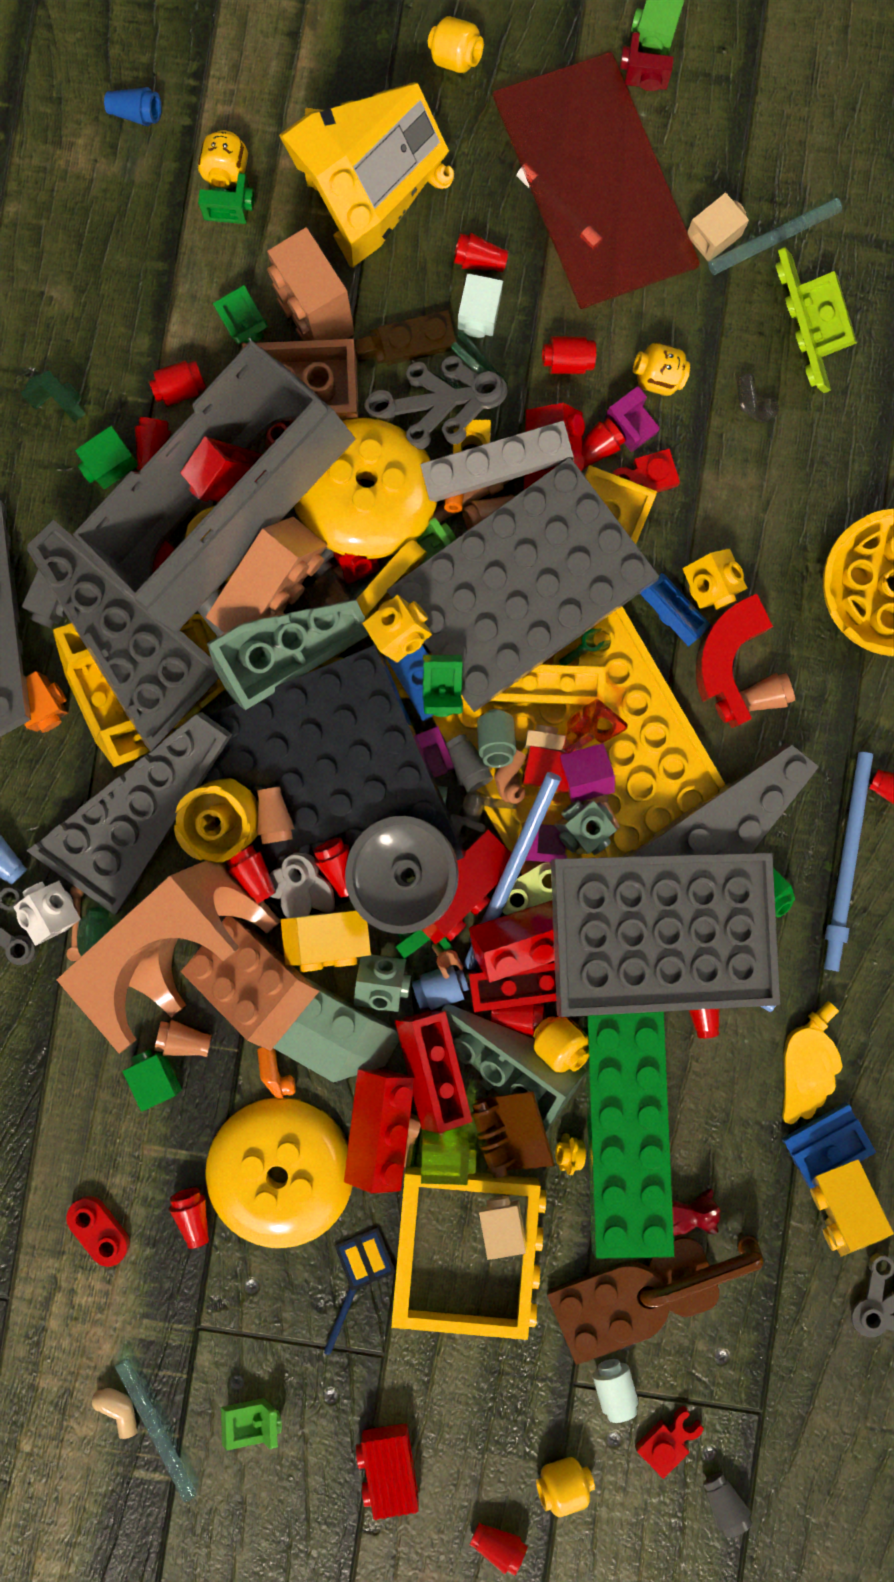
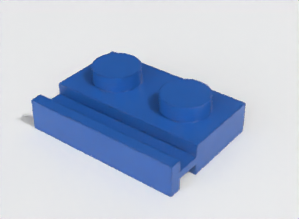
[781,1102,876,1188]

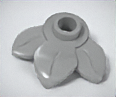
[270,853,335,918]

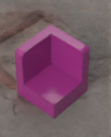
[605,386,659,453]
[416,726,454,778]
[561,743,615,803]
[522,822,567,862]

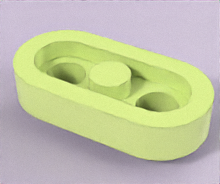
[503,862,552,915]

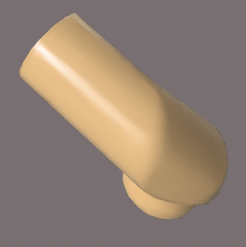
[92,1388,138,1439]

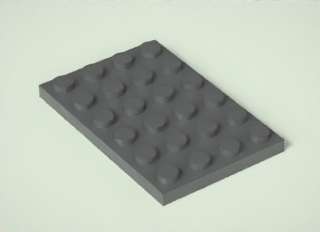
[387,457,659,712]
[551,853,780,1017]

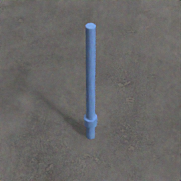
[824,752,873,972]
[463,772,561,971]

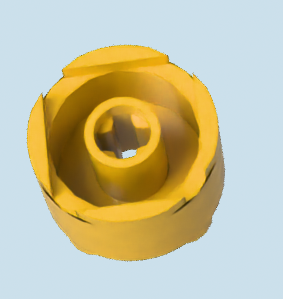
[174,778,258,863]

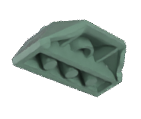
[273,977,400,1083]

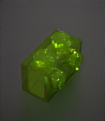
[421,1127,476,1185]

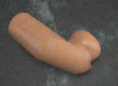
[494,749,527,804]

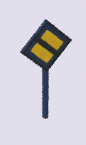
[324,1227,396,1355]

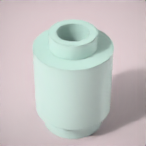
[592,1359,639,1423]

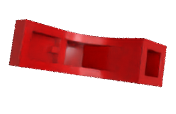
[696,594,773,728]

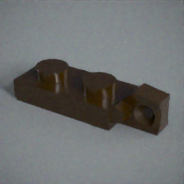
[354,310,457,366]

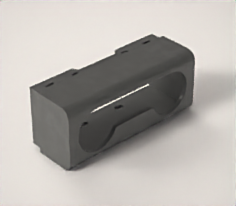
[73,340,356,633]

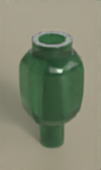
[77,907,114,956]

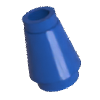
[104,87,161,126]

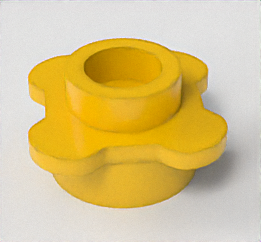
[555,1133,586,1175]

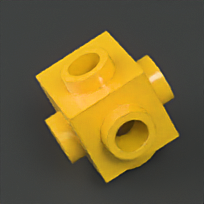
[682,549,747,610]
[362,594,432,663]

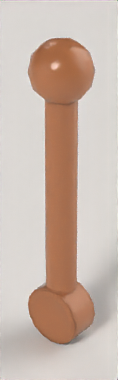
[67,885,84,961]

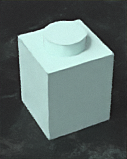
[458,273,503,338]

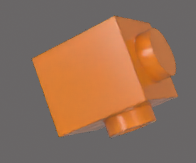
[24,671,68,733]

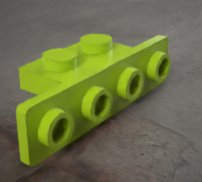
[776,247,857,393]

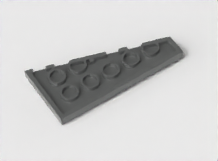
[27,520,219,752]
[27,712,232,915]

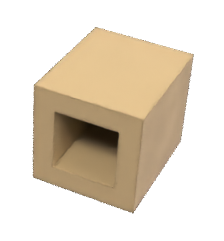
[686,193,749,262]
[479,1196,527,1260]

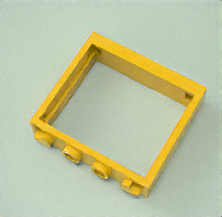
[391,1167,547,1340]

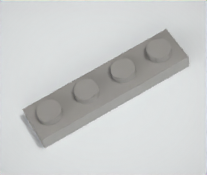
[420,420,574,502]

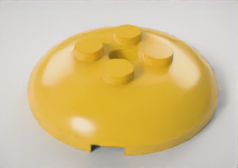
[294,418,437,559]
[823,509,894,656]
[206,1097,353,1248]

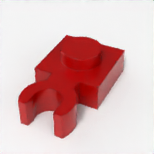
[612,449,680,493]
[635,1406,704,1479]

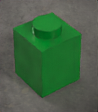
[75,426,138,490]
[122,1049,182,1112]

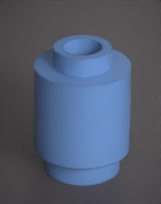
[412,965,469,1011]

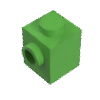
[631,0,684,56]

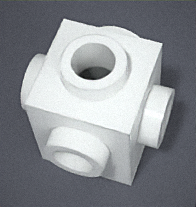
[14,881,81,946]

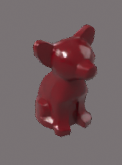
[672,1188,721,1236]

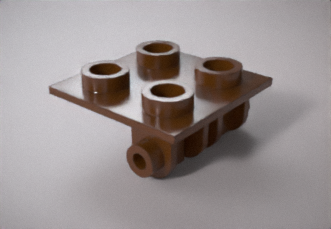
[471,1091,555,1178]

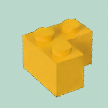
[281,910,371,972]
[810,1159,894,1257]

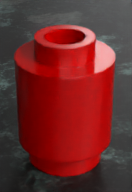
[542,336,596,374]
[149,360,206,407]

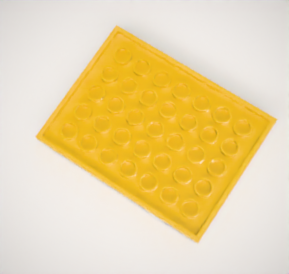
[428,607,725,888]

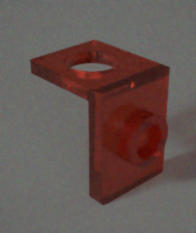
[563,698,628,754]

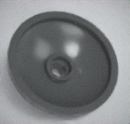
[345,816,459,934]

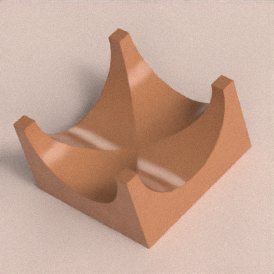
[56,860,281,1054]

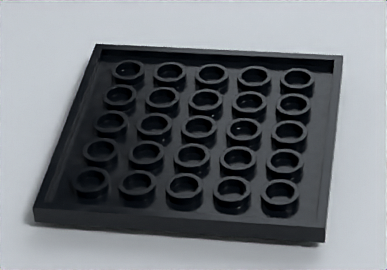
[173,645,466,934]

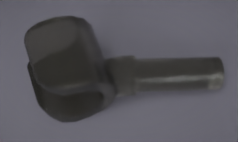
[462,790,517,817]

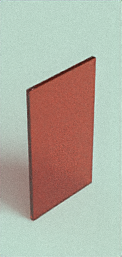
[492,52,700,309]

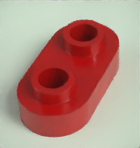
[66,1196,130,1267]

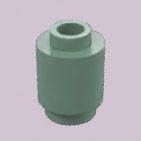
[477,709,517,768]

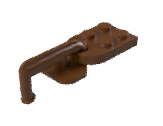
[547,1235,764,1365]

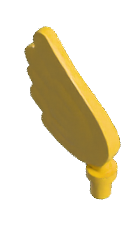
[782,1001,843,1124]

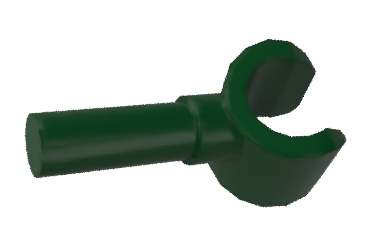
[559,628,610,666]

